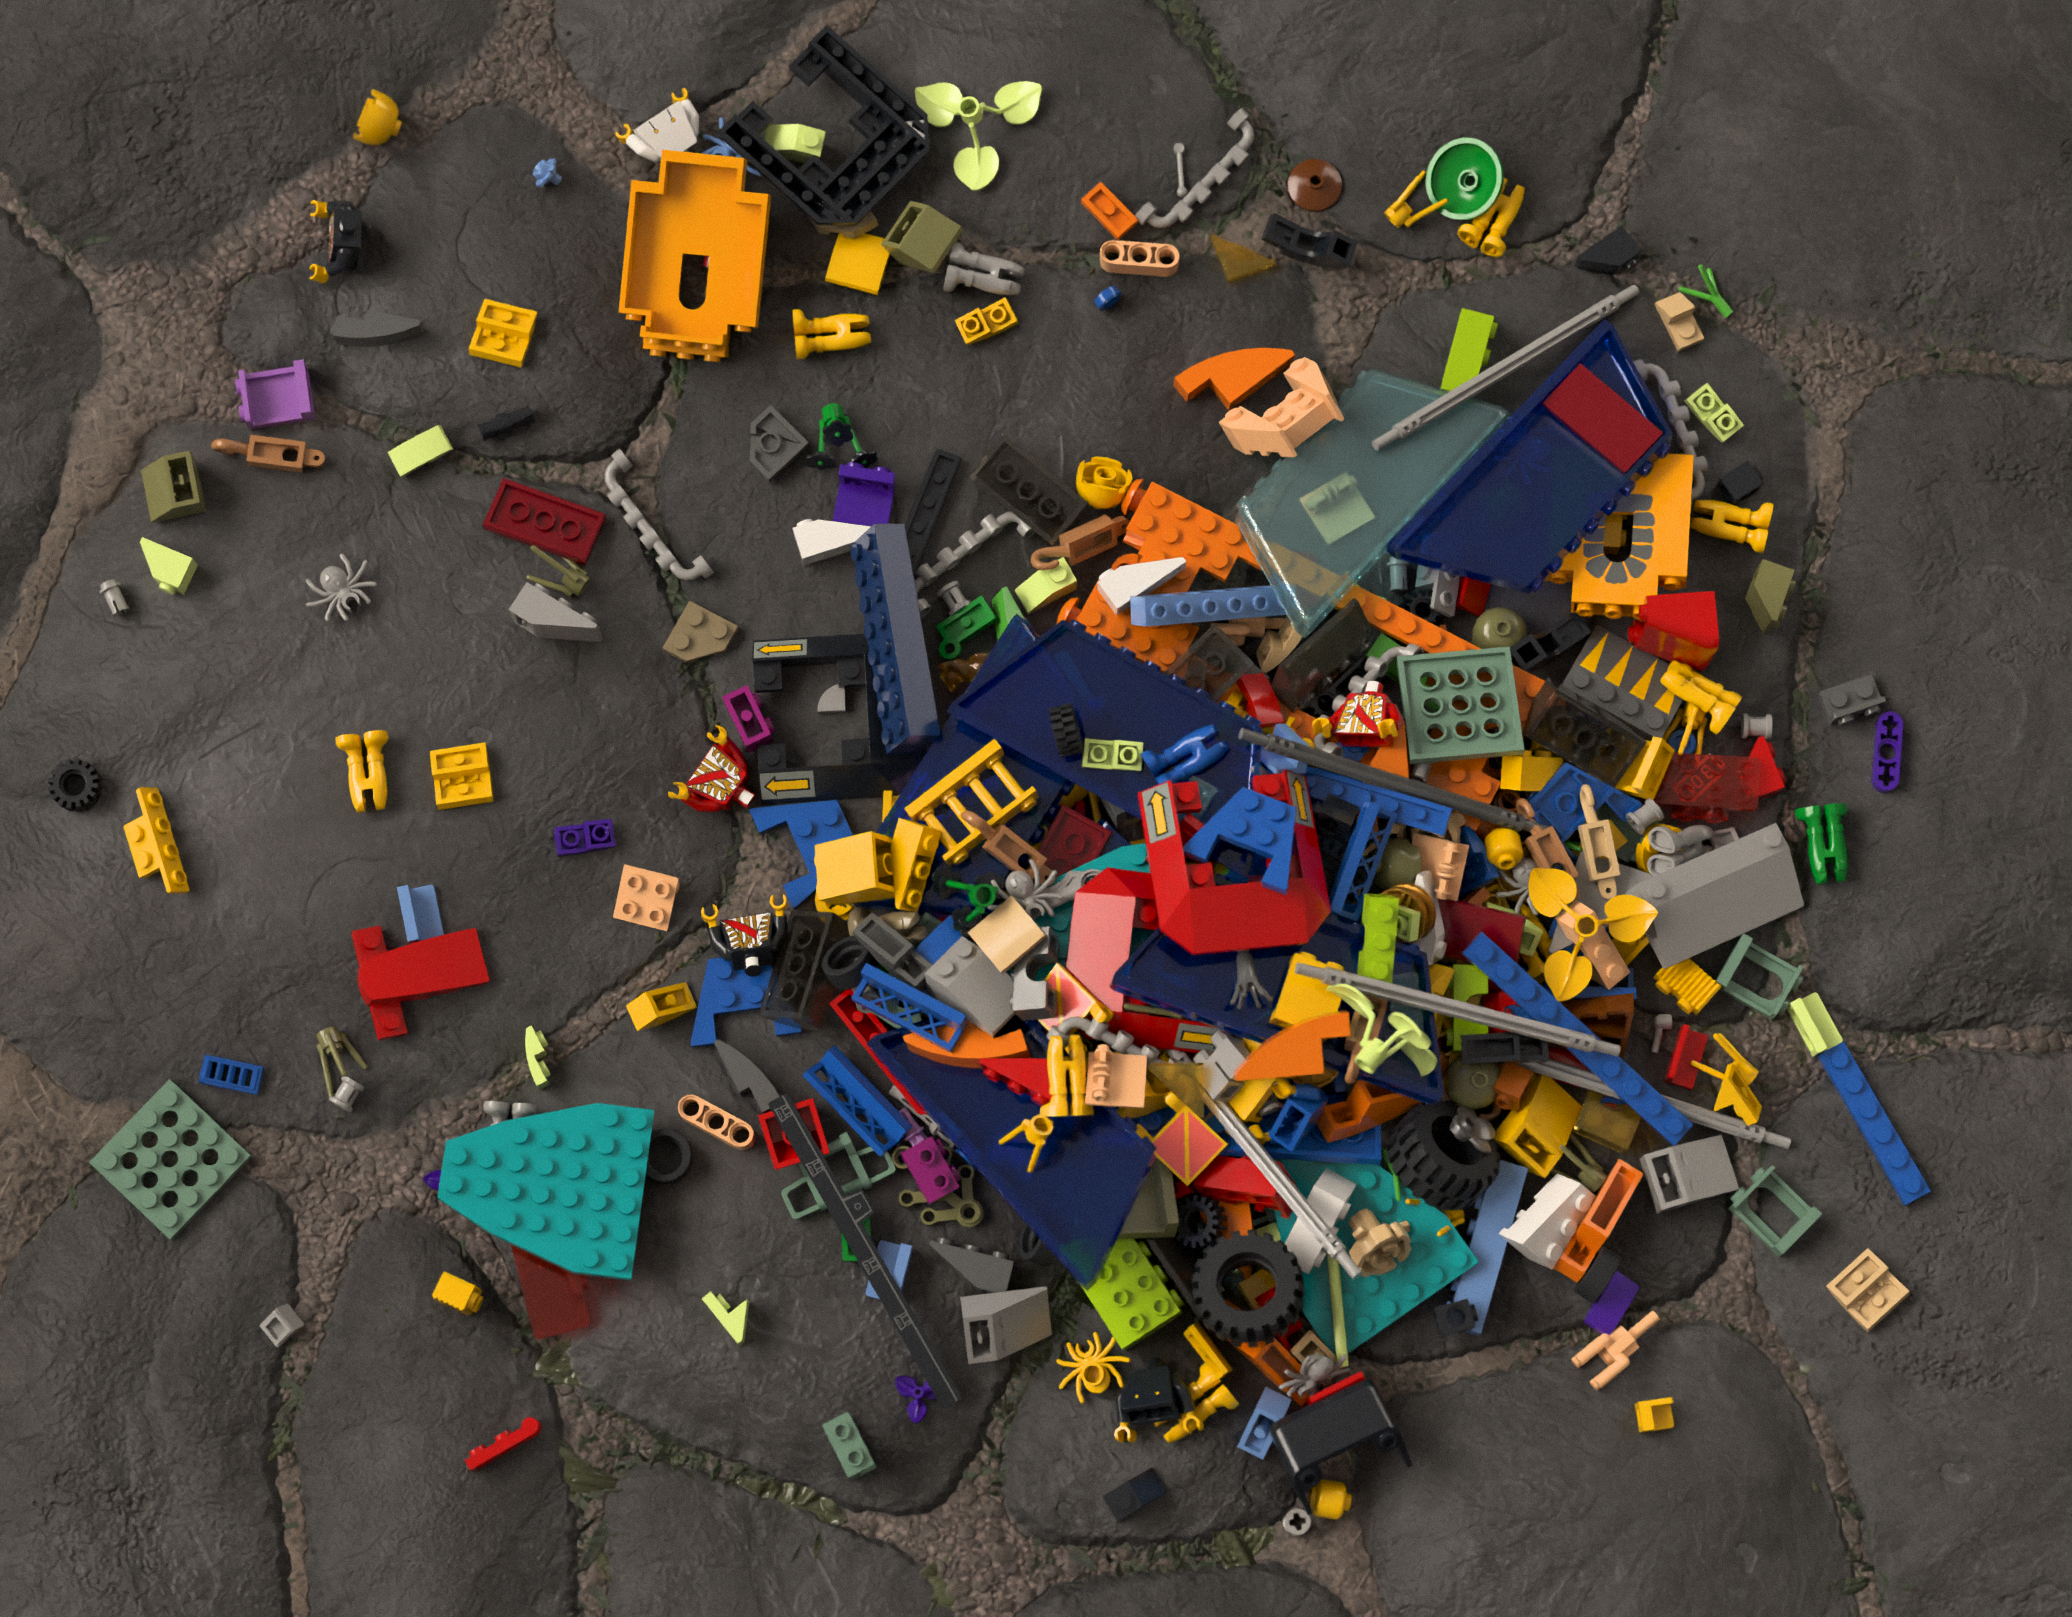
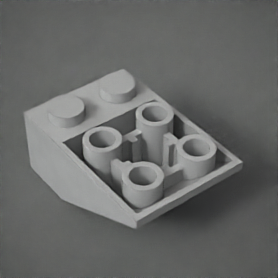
[509,582,603,642]
[1640,1135,1739,1214]
[960,1286,1052,1364]

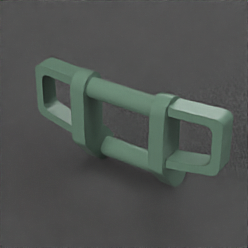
[781,1132,896,1220]

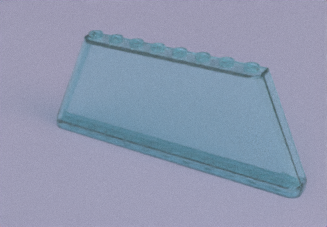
[1235,369,1510,638]

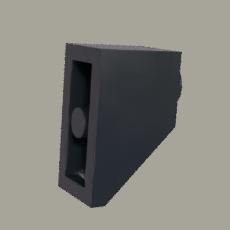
[1575,225,1642,275]
[1102,1467,1167,1523]

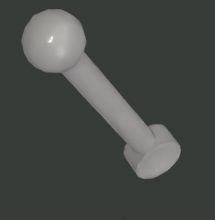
[1174,143,1188,197]

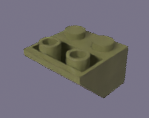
[881,201,964,273]
[141,450,206,523]
[1745,559,1796,635]

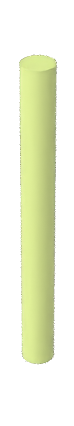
[1327,1253,1349,1367]

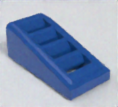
[199,1055,264,1095]

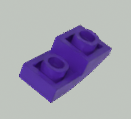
[553,819,616,857]
[1583,1271,1640,1335]

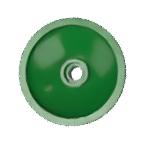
[1426,138,1504,220]

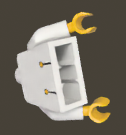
[615,88,699,162]

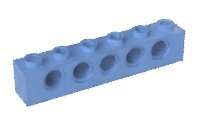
[1130,584,1297,626]

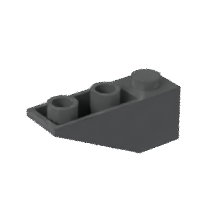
[929,1237,1014,1293]

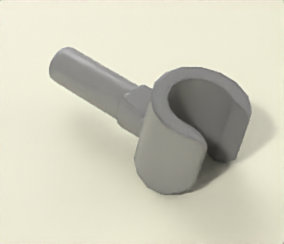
[1651,1014,1672,1053]

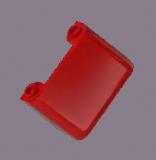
[1628,591,1719,671]

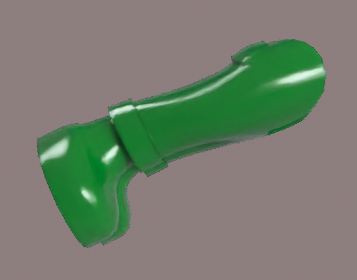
[1794,803,1848,885]

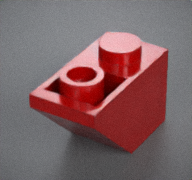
[1738,736,1786,804]

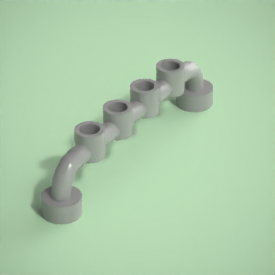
[1135,108,1254,228]
[1628,359,1708,507]
[605,449,714,580]
[914,511,1041,619]
[1314,643,1424,757]
[1046,1016,1199,1112]

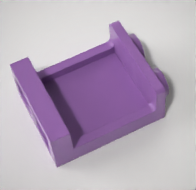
[235,359,315,430]

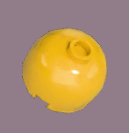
[353,89,402,146]
[1076,457,1132,509]

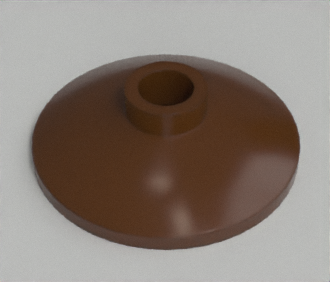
[1288,159,1342,212]

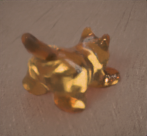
[938,652,1015,698]

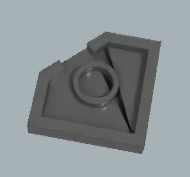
[750,405,809,483]

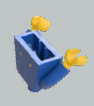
[1248,1077,1329,1152]

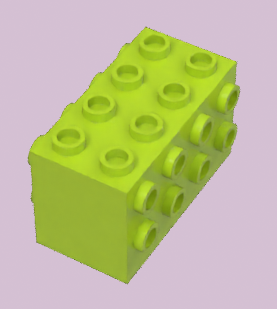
[1059,1238,1184,1351]

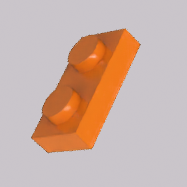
[1081,182,1138,240]

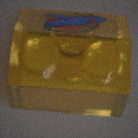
[1572,1089,1641,1154]

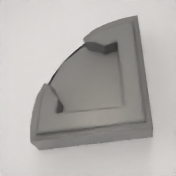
[817,684,846,714]

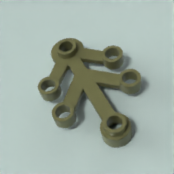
[892,1146,984,1228]

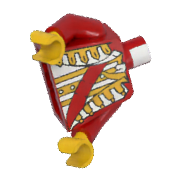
[1312,681,1404,747]
[668,725,756,812]

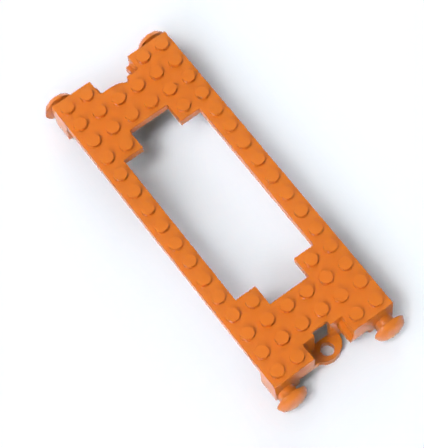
[1056,479,1566,846]

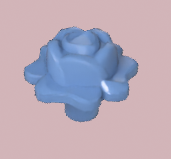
[533,158,562,187]

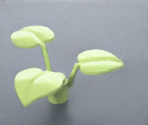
[915,82,1042,191]
[1326,984,1437,1077]

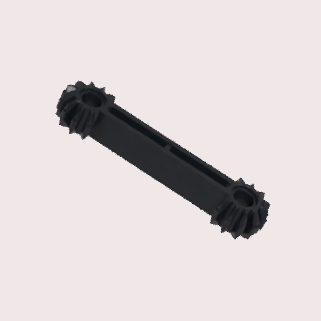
[1300,589,1444,718]

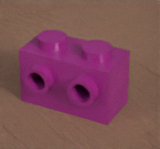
[722,685,775,753]
[900,1136,961,1204]

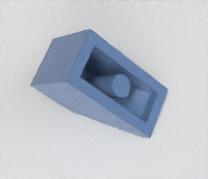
[1237,1387,1292,1460]

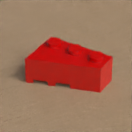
[1193,1155,1298,1219]

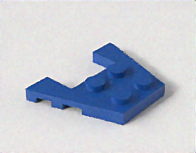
[1527,762,1642,871]
[1183,787,1296,895]
[749,800,853,910]
[691,958,802,1048]

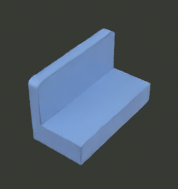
[1251,724,1309,774]
[397,885,444,944]
[866,1240,913,1299]

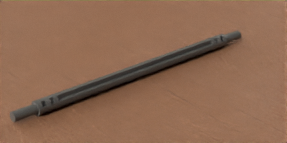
[1238,728,1548,832]

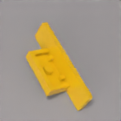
[123,787,190,894]

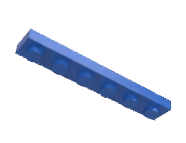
[1817,1041,1931,1206]

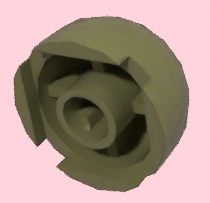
[1472,607,1527,660]
[1367,838,1421,892]
[1444,1055,1501,1110]

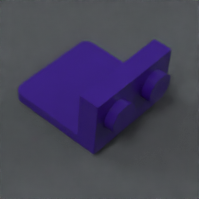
[833,462,896,527]

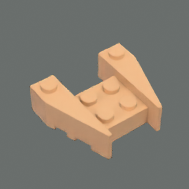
[1219,357,1344,457]

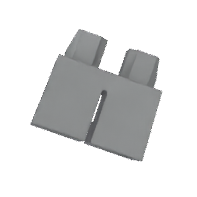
[1193,1030,1250,1102]

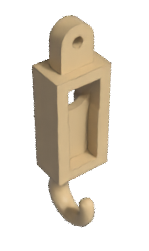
[1578,784,1620,899]

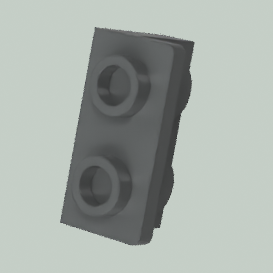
[1818,674,1887,726]

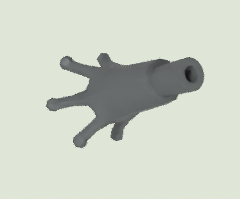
[1230,950,1273,1010]

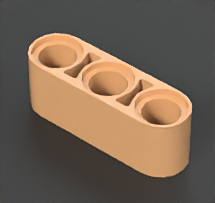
[1100,240,1179,277]
[678,1095,755,1151]

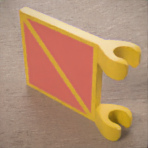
[1037,963,1114,1054]
[1132,1091,1228,1186]

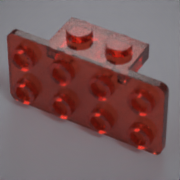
[1644,753,1760,823]
[511,1244,590,1340]

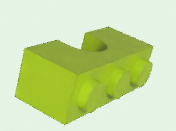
[1357,893,1399,984]
[1446,965,1488,1053]

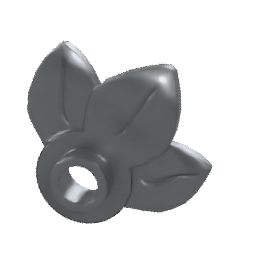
[1450,1106,1496,1154]

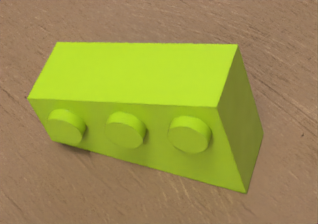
[1440,308,1498,391]

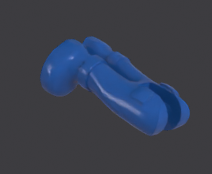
[1141,724,1229,785]

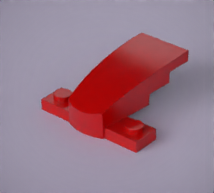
[351,926,489,1041]

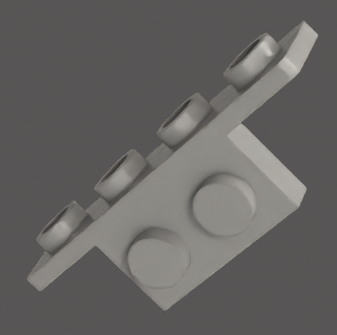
[1415,505,1469,617]

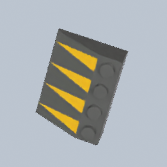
[1557,625,1683,741]

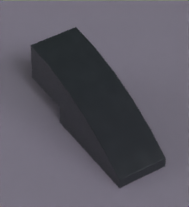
[1461,1032,1549,1065]

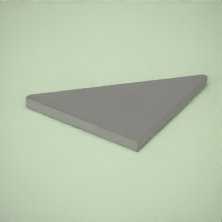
[1548,851,1653,955]

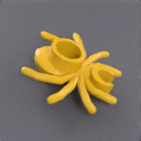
[1056,1332,1131,1403]

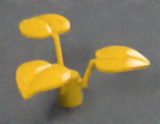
[1528,868,1658,1001]

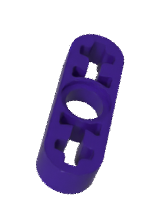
[1871,711,1903,793]

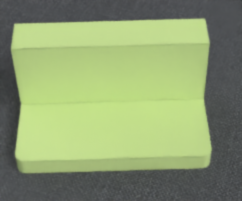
[1786,992,1843,1057]

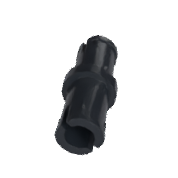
[477,405,535,441]

